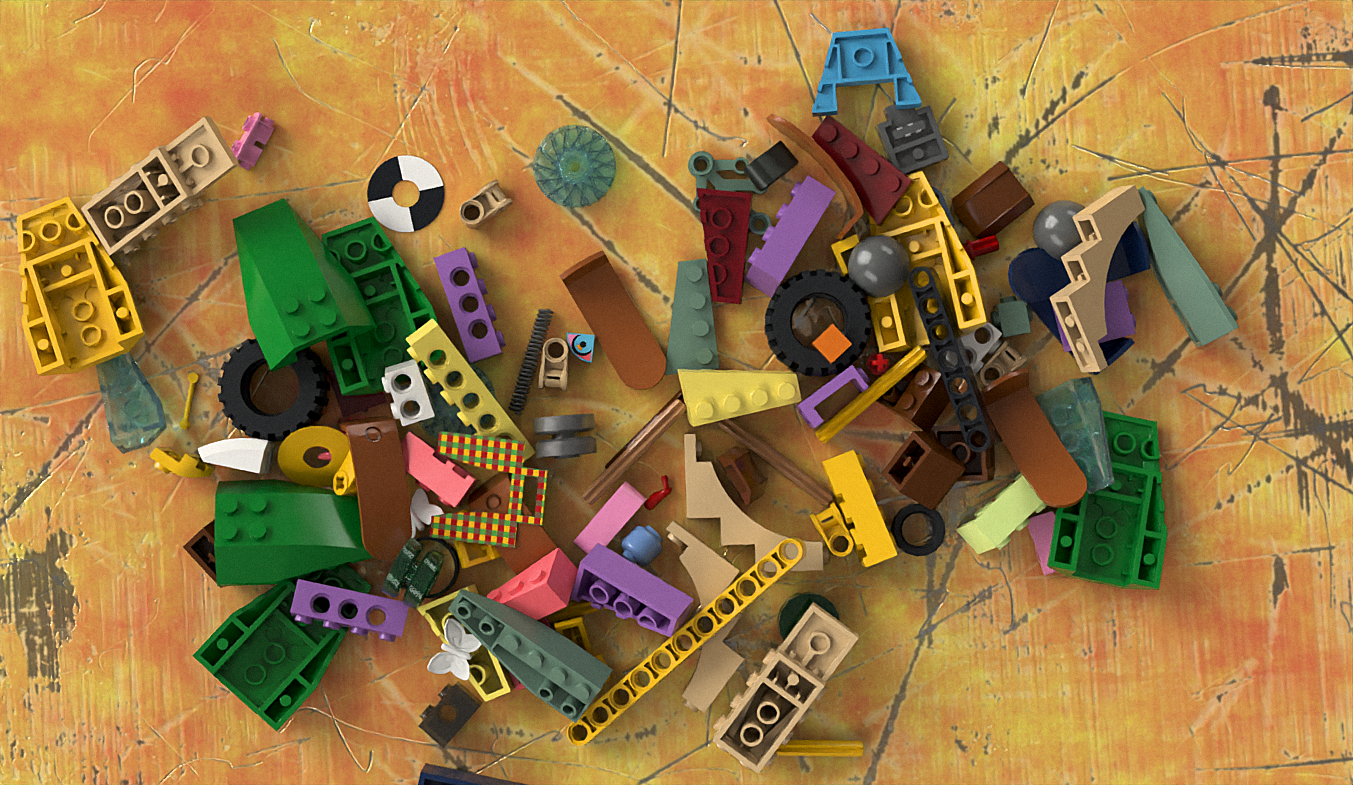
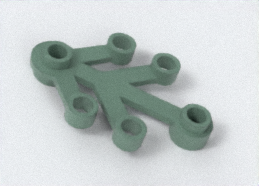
[688,151,771,236]

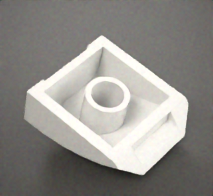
[198,438,275,473]

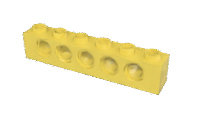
[406,318,536,462]

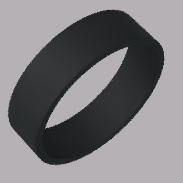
[396,536,459,598]

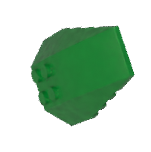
[232,198,376,372]
[322,216,442,396]
[1047,410,1167,590]
[214,479,375,587]
[192,563,372,732]

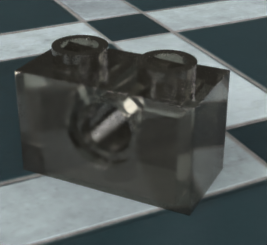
[419,681,483,748]

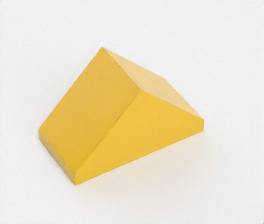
[554,615,594,656]

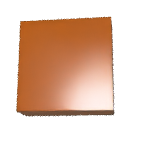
[812,324,852,364]

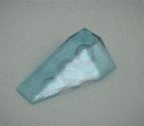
[96,352,167,454]
[1035,377,1115,494]

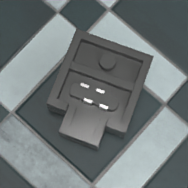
[876,104,949,175]

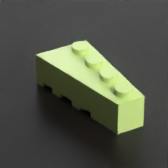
[956,472,1047,554]

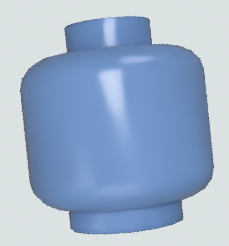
[621,525,663,567]

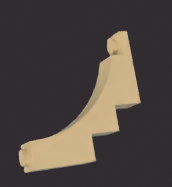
[1050,185,1145,373]
[684,434,828,572]
[666,520,744,713]

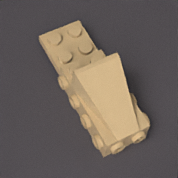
[81,116,239,256]
[712,602,859,774]

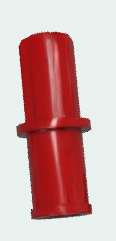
[962,235,999,261]
[867,352,889,375]

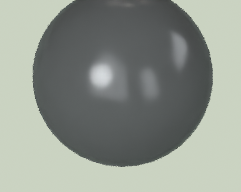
[1033,200,1085,261]
[848,235,911,298]

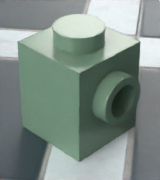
[990,296,1033,339]

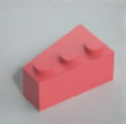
[401,431,480,508]
[486,547,578,620]

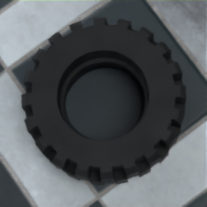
[764,269,873,377]
[217,338,330,441]

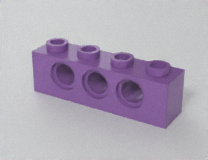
[434,247,506,365]
[290,579,409,642]

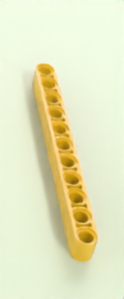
[567,538,807,746]

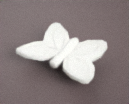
[410,488,444,544]
[427,618,483,681]

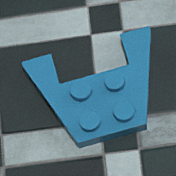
[812,28,921,117]

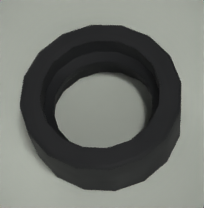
[891,503,946,556]

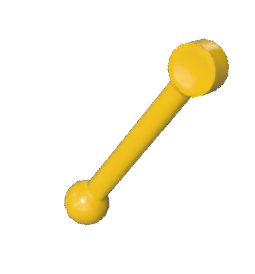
[179,372,200,430]

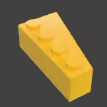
[821,450,898,567]

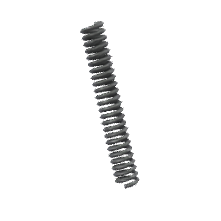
[508,309,554,415]

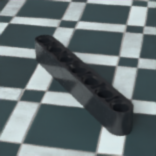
[908,266,996,452]

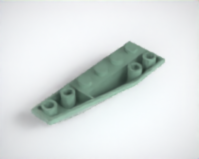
[1137,186,1239,348]
[448,589,613,723]

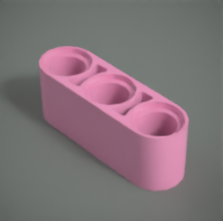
[573,481,646,554]

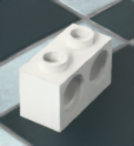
[946,322,1002,376]
[381,359,435,426]

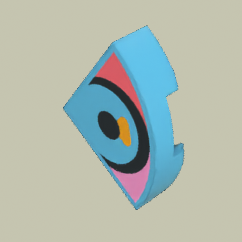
[567,332,595,363]

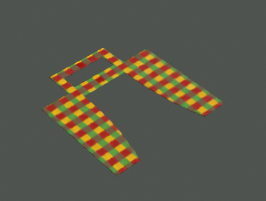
[430,431,548,548]

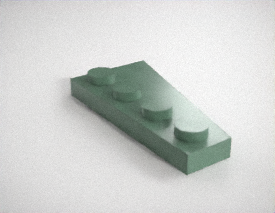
[665,258,719,375]

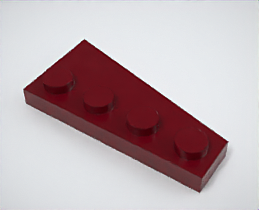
[811,115,914,226]
[697,188,753,304]

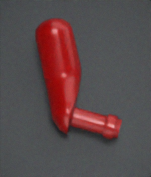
[644,475,672,511]

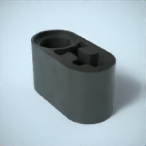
[743,141,799,192]

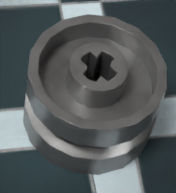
[533,414,597,459]

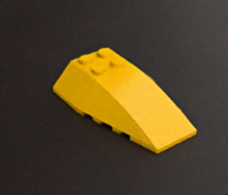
[868,171,988,353]
[17,196,145,376]

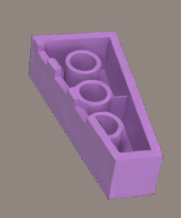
[744,175,836,298]
[570,543,694,637]

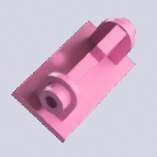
[231,112,275,171]

